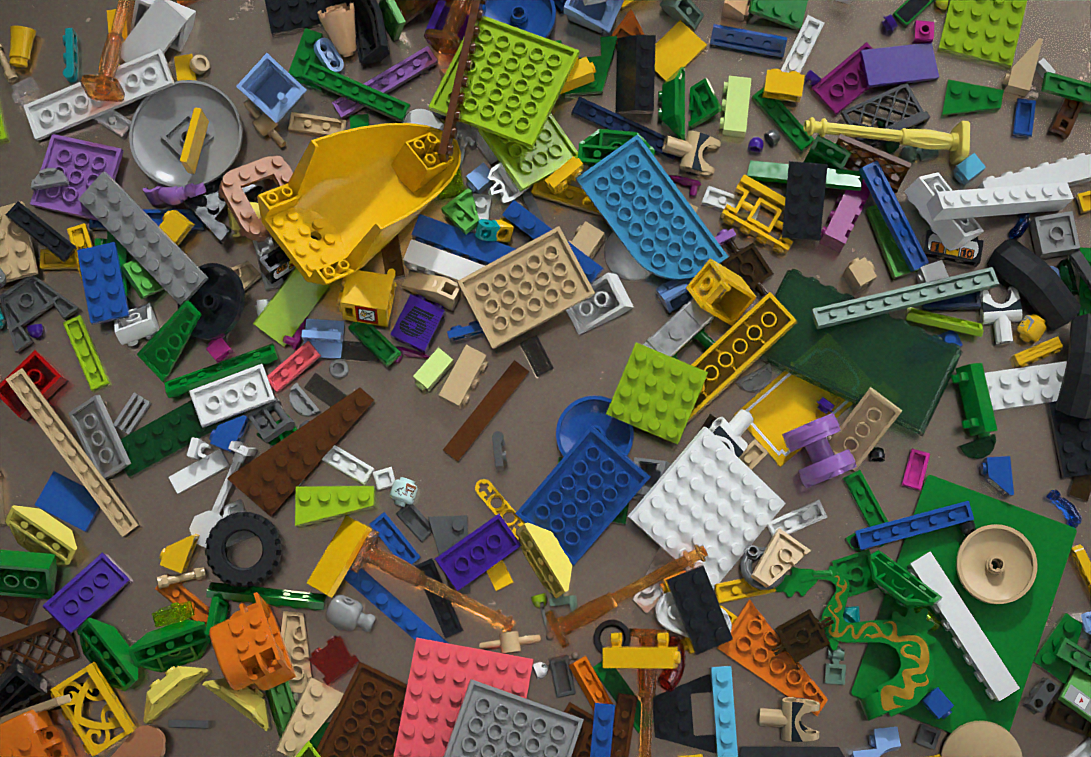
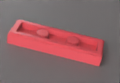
[267,341,321,393]

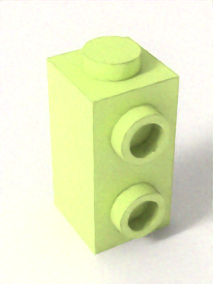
[413,347,454,392]

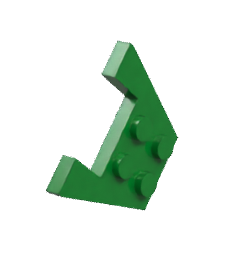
[555,36,617,96]

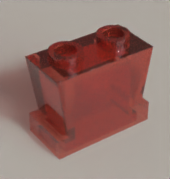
[308,635,361,686]

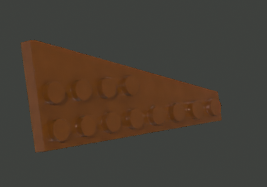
[227,387,374,517]

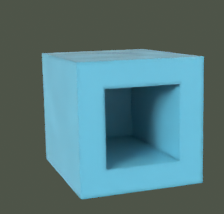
[953,153,986,186]

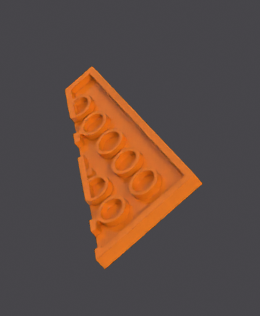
[717,599,828,716]

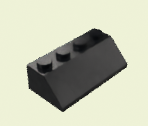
[615,35,656,114]

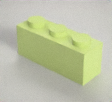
[719,76,751,138]

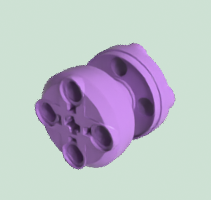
[782,413,857,488]

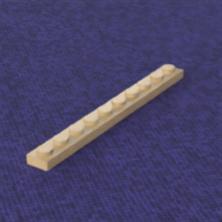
[6,368,139,537]

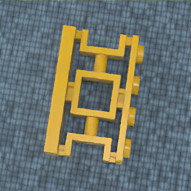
[720,174,793,254]

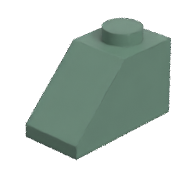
[660,0,704,30]

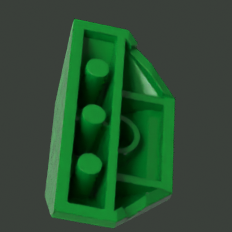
[658,67,685,140]
[578,129,655,167]
[869,550,942,608]
[77,618,138,692]
[128,619,211,673]

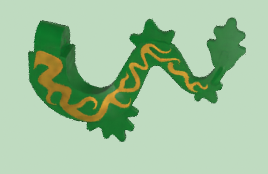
[775,563,936,721]

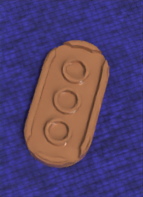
[111,725,166,757]

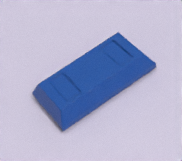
[1013,98,1036,137]

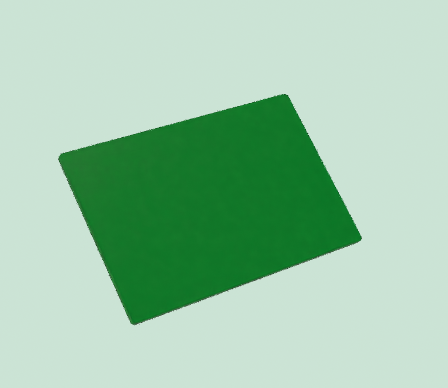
[851,475,1077,733]

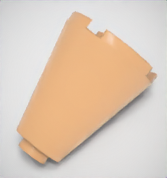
[317,3,356,57]

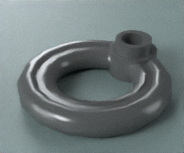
[740,545,786,590]

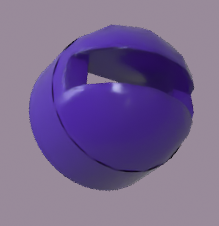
[805,70,821,86]
[748,137,764,153]
[27,324,43,338]

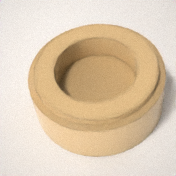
[190,54,210,74]

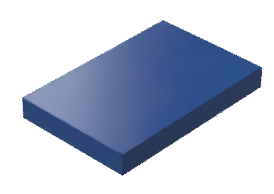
[35,471,100,532]

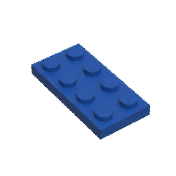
[77,242,130,325]

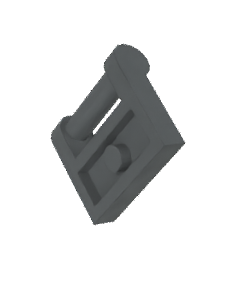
[247,398,295,444]
[492,431,508,472]

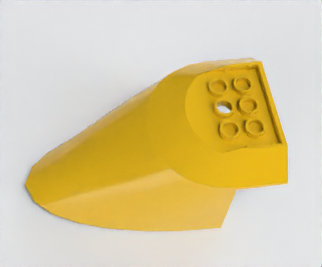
[257,123,461,285]

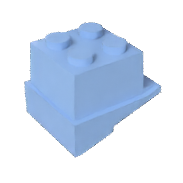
[564,0,624,34]
[236,53,307,124]

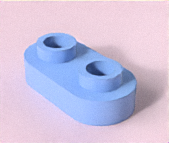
[314,38,344,73]

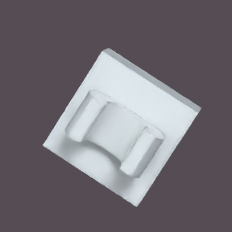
[187,437,212,460]

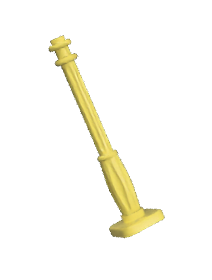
[803,117,970,165]

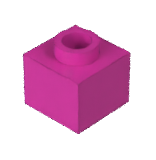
[912,20,935,44]
[206,338,233,363]

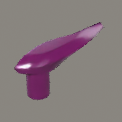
[668,175,701,196]
[283,316,308,349]
[395,346,430,363]

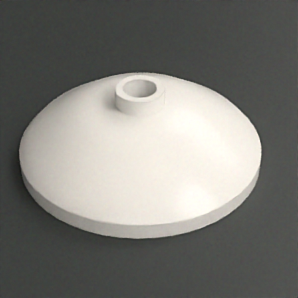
[604,232,652,281]

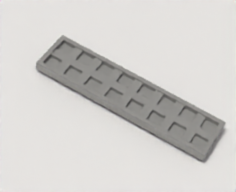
[78,172,208,306]

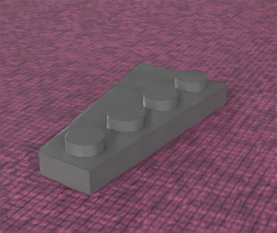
[428,515,470,595]

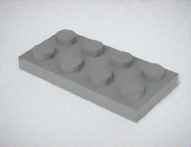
[68,395,131,480]

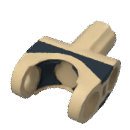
[662,131,721,176]
[760,697,820,742]

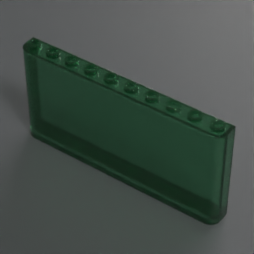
[759,269,963,437]

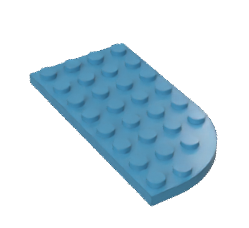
[576,134,729,280]

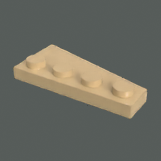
[281,611,312,693]
[275,677,344,757]

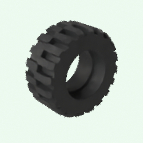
[205,512,282,588]

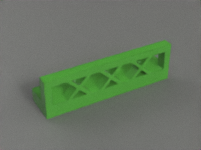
[265,681,296,739]

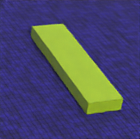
[905,307,984,337]
[63,315,110,392]

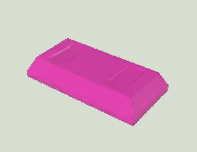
[902,448,930,491]

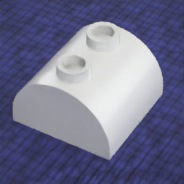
[114,303,159,346]

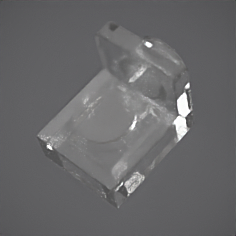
[11,77,39,107]

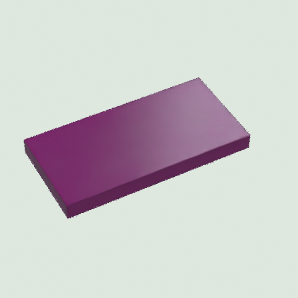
[810,42,873,117]

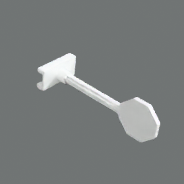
[189,441,258,548]

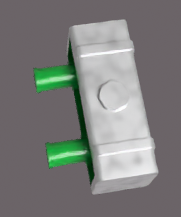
[643,298,715,360]

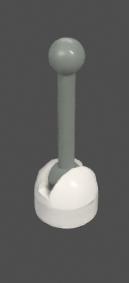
[532,652,579,680]

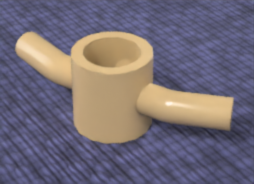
[243,99,286,148]
[479,631,541,654]

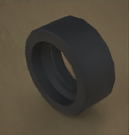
[593,619,631,655]

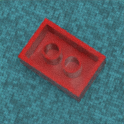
[0,350,67,421]

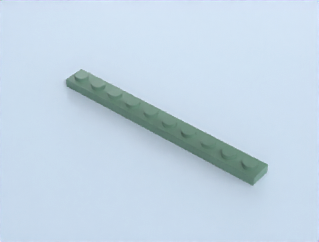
[811,267,999,329]

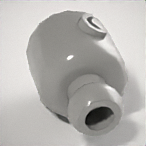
[325,594,376,632]

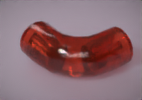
[657,636,686,692]

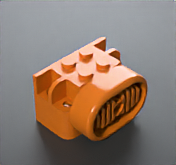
[209,592,296,691]
[0,710,77,757]

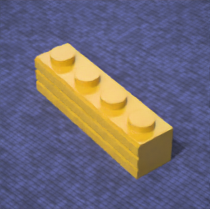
[1012,336,1063,368]

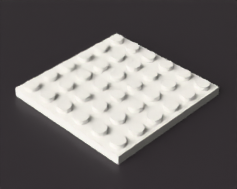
[628,427,786,590]

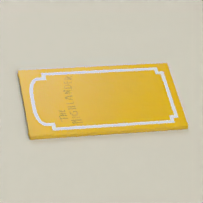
[734,334,875,467]

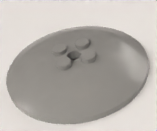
[129,80,243,188]

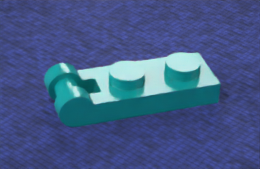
[63,28,79,84]

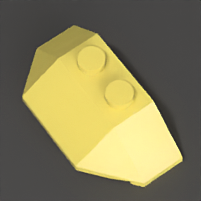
[5,505,77,565]
[516,522,572,599]
[143,666,211,724]
[202,678,271,731]

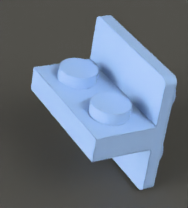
[302,319,345,359]

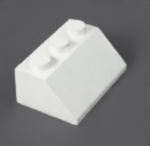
[130,0,196,52]

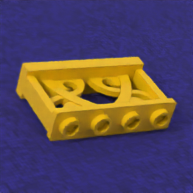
[50,662,137,757]

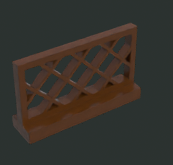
[836,134,912,194]
[0,617,80,675]

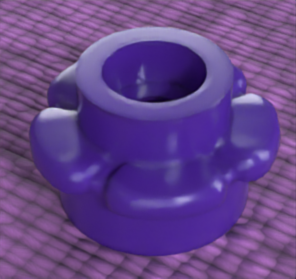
[882,14,898,32]
[817,397,835,414]

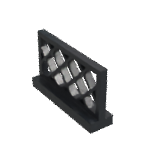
[841,82,930,153]

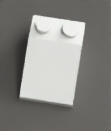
[566,273,634,335]

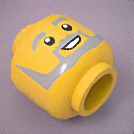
[1017,314,1047,343]

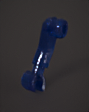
[1009,213,1030,239]
[1046,489,1082,528]

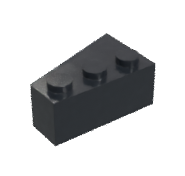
[0,659,48,717]

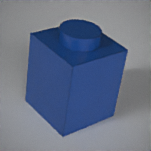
[920,687,954,720]

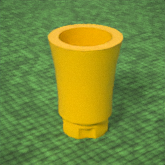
[9,26,37,68]

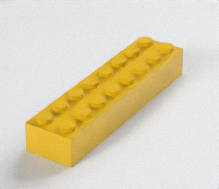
[687,292,798,424]

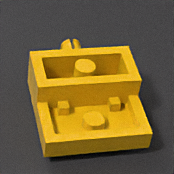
[544,156,584,195]

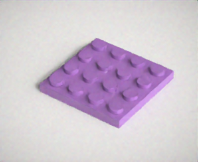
[30,134,124,221]

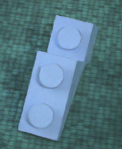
[851,726,901,757]

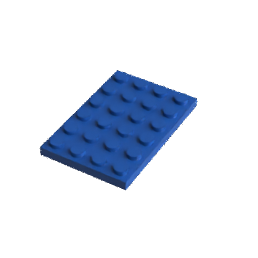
[515,425,651,565]

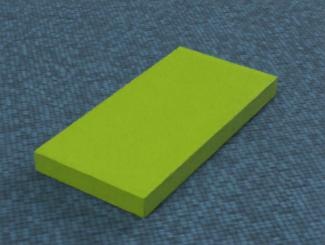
[253,267,329,347]

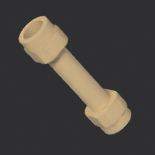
[0,43,18,83]
[157,567,206,589]

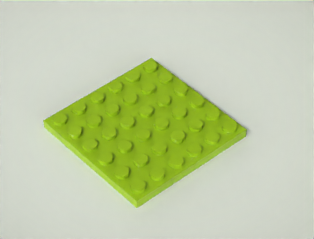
[428,16,580,149]

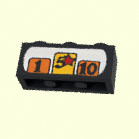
[922,229,984,267]
[259,236,314,284]

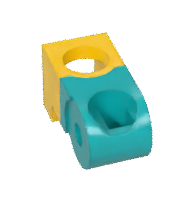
[475,218,514,242]

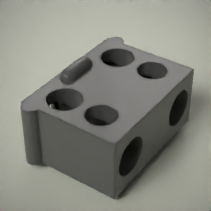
[1023,677,1060,714]

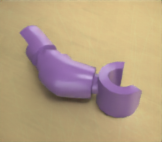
[143,182,206,205]

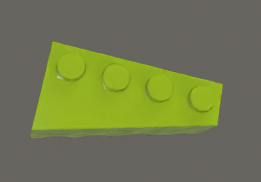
[295,486,376,528]

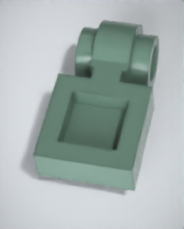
[901,146,939,163]
[824,646,846,685]

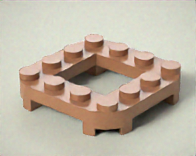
[219,155,293,243]

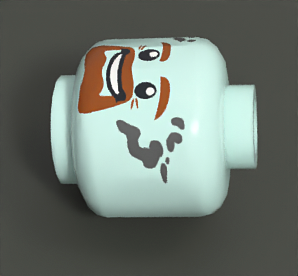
[390,477,418,507]

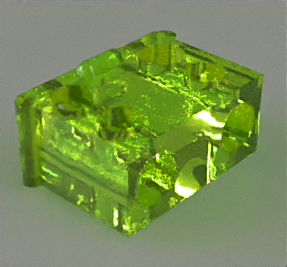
[434,169,467,201]
[151,601,195,627]

